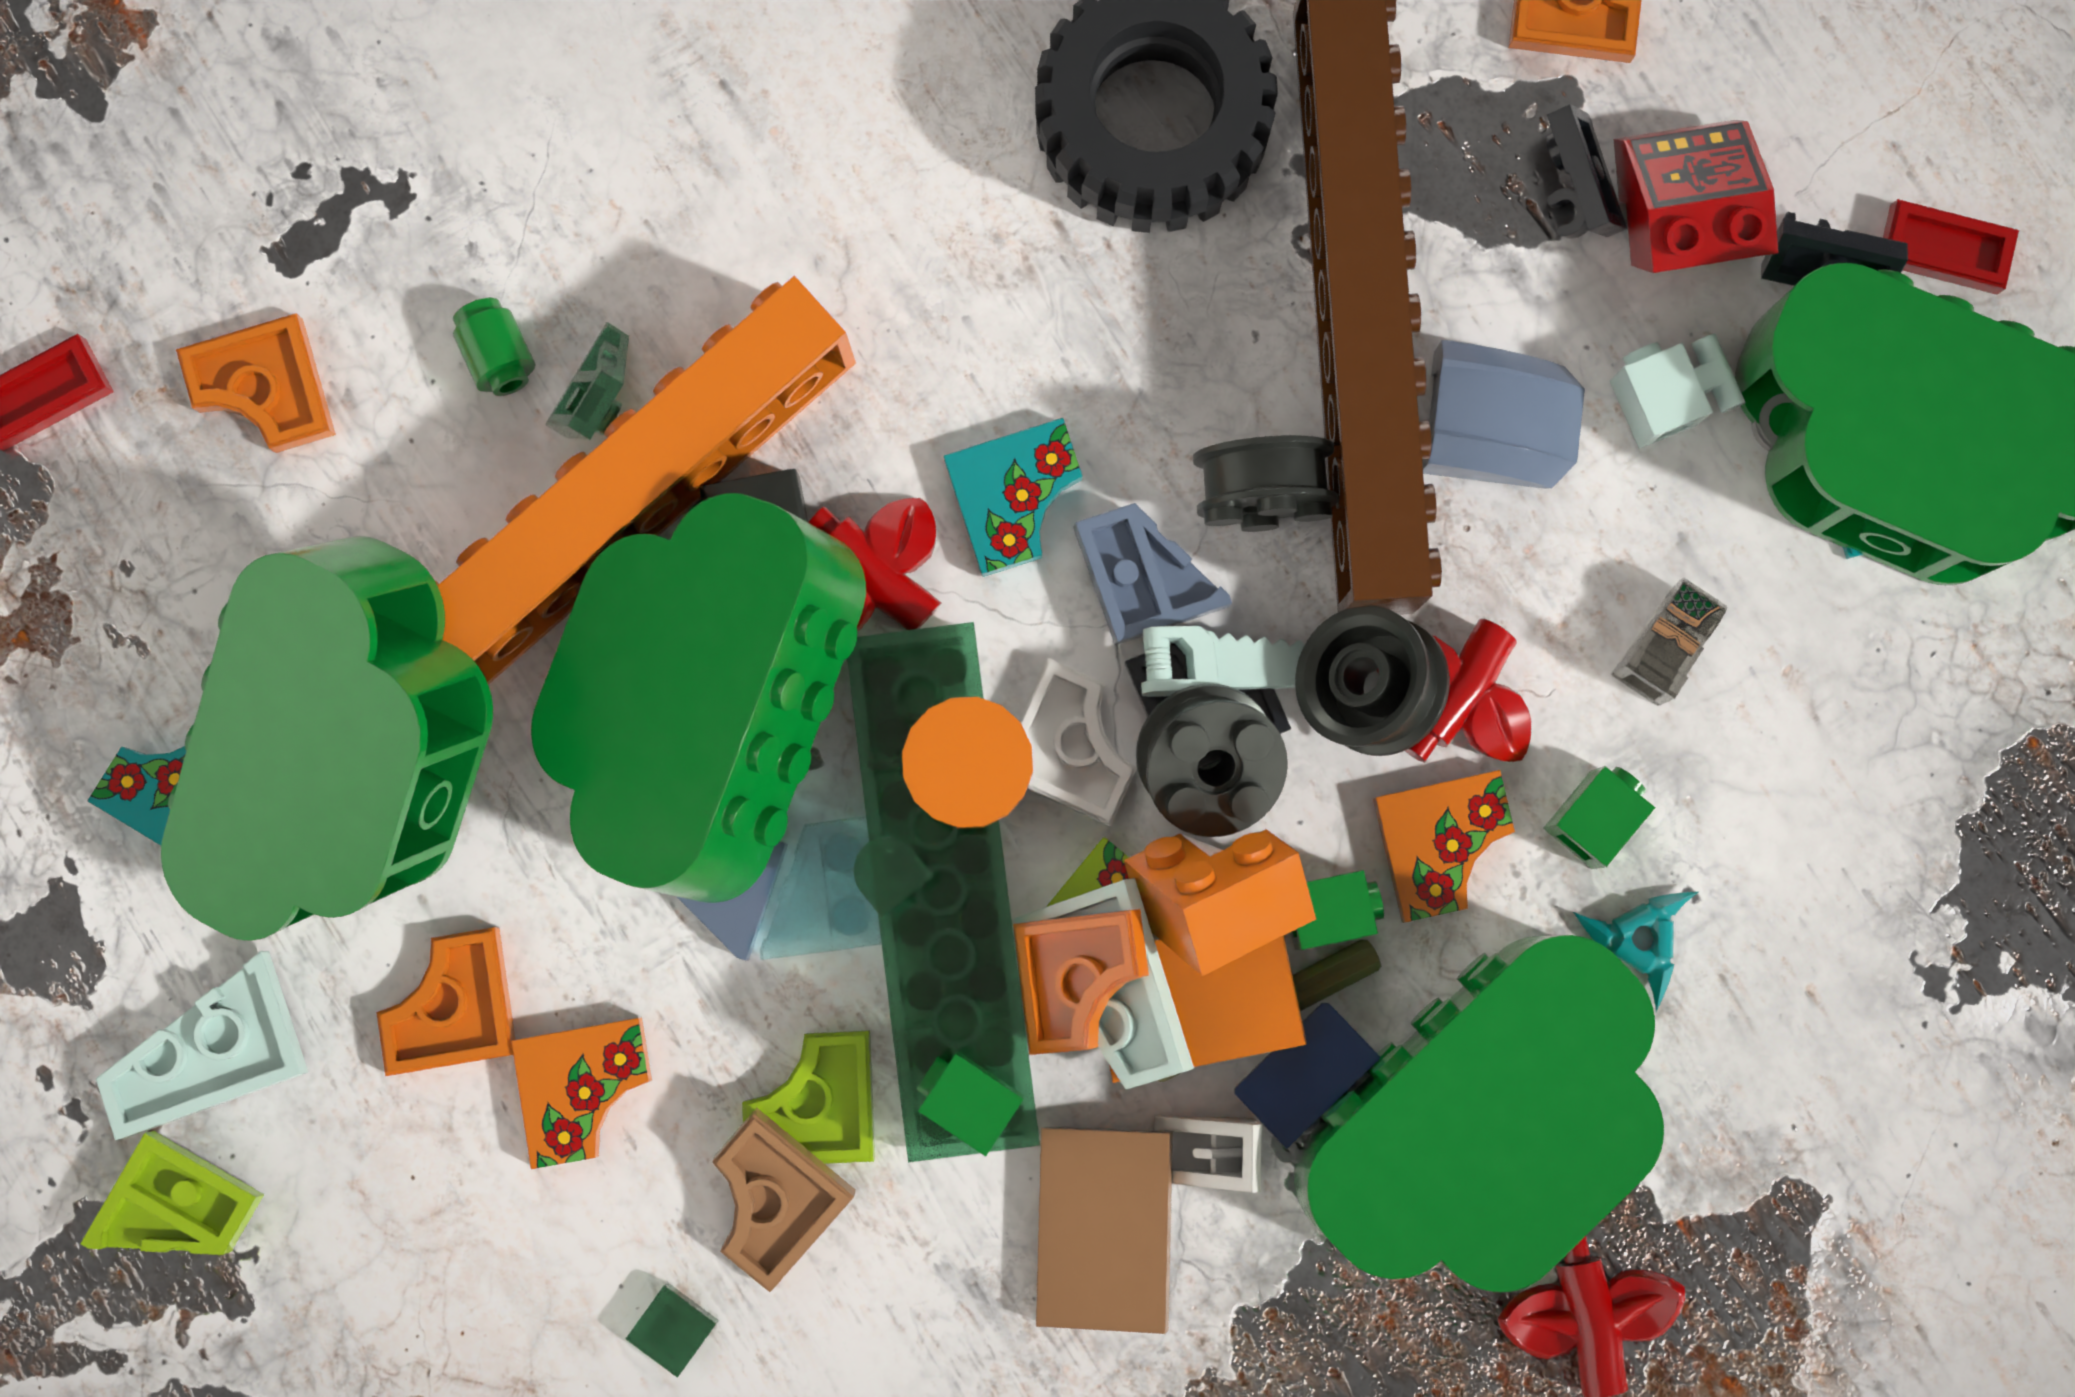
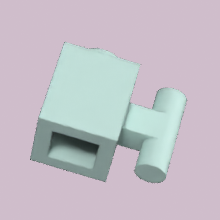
[1610,333,1746,449]

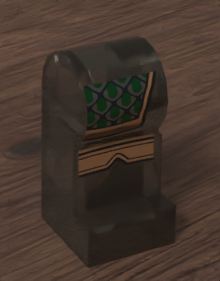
[1610,578,1727,706]

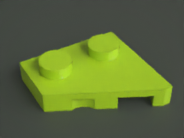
[80,1131,264,1255]

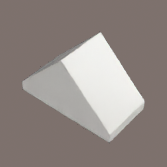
[1154,1116,1262,1193]

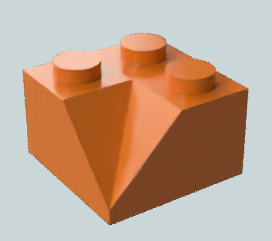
[1124,829,1316,976]

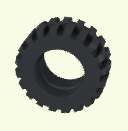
[1035,0,1278,233]

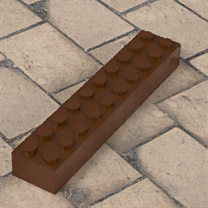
[1293,0,1442,615]

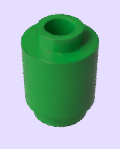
[453,297,536,396]

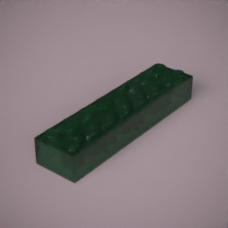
[847,622,1040,1163]

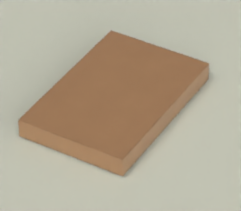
[1036,1127,1173,1334]

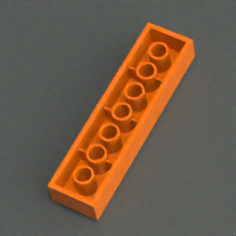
[435,275,856,685]

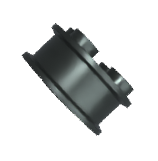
[1193,435,1339,532]
[1295,605,1450,756]
[1136,684,1288,837]

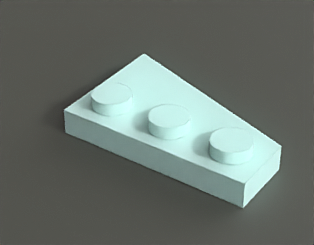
[1013,878,1194,1090]
[96,951,308,1140]

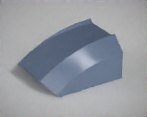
[1422,340,1585,489]

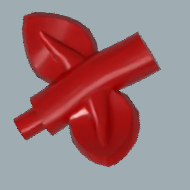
[808,498,942,635]
[1376,618,1531,763]
[1498,1236,1685,1397]

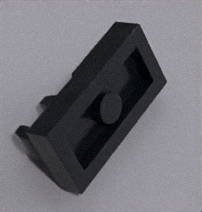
[1546,104,1627,239]
[1761,212,1908,286]

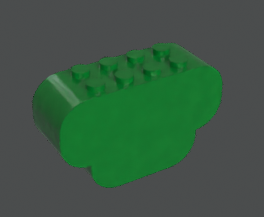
[1735,263,2075,586]
[531,493,866,903]
[161,536,493,941]
[1294,935,1664,1292]

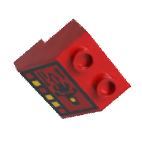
[1613,120,1778,273]

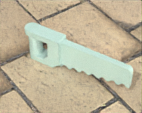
[1141,626,1304,697]

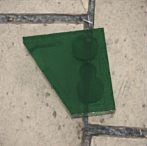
[545,322,629,440]

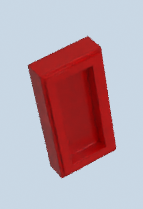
[1883,199,2019,295]
[0,334,114,451]

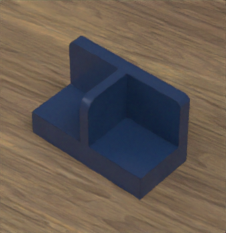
[1234,1003,1381,1149]

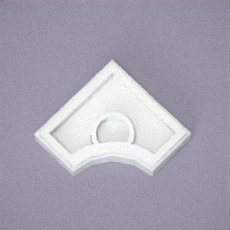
[1019,658,1137,827]

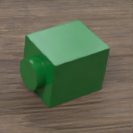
[1543,766,1656,869]
[1291,870,1384,950]
[916,1051,1024,1157]

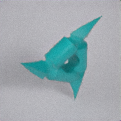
[1573,892,1699,1012]

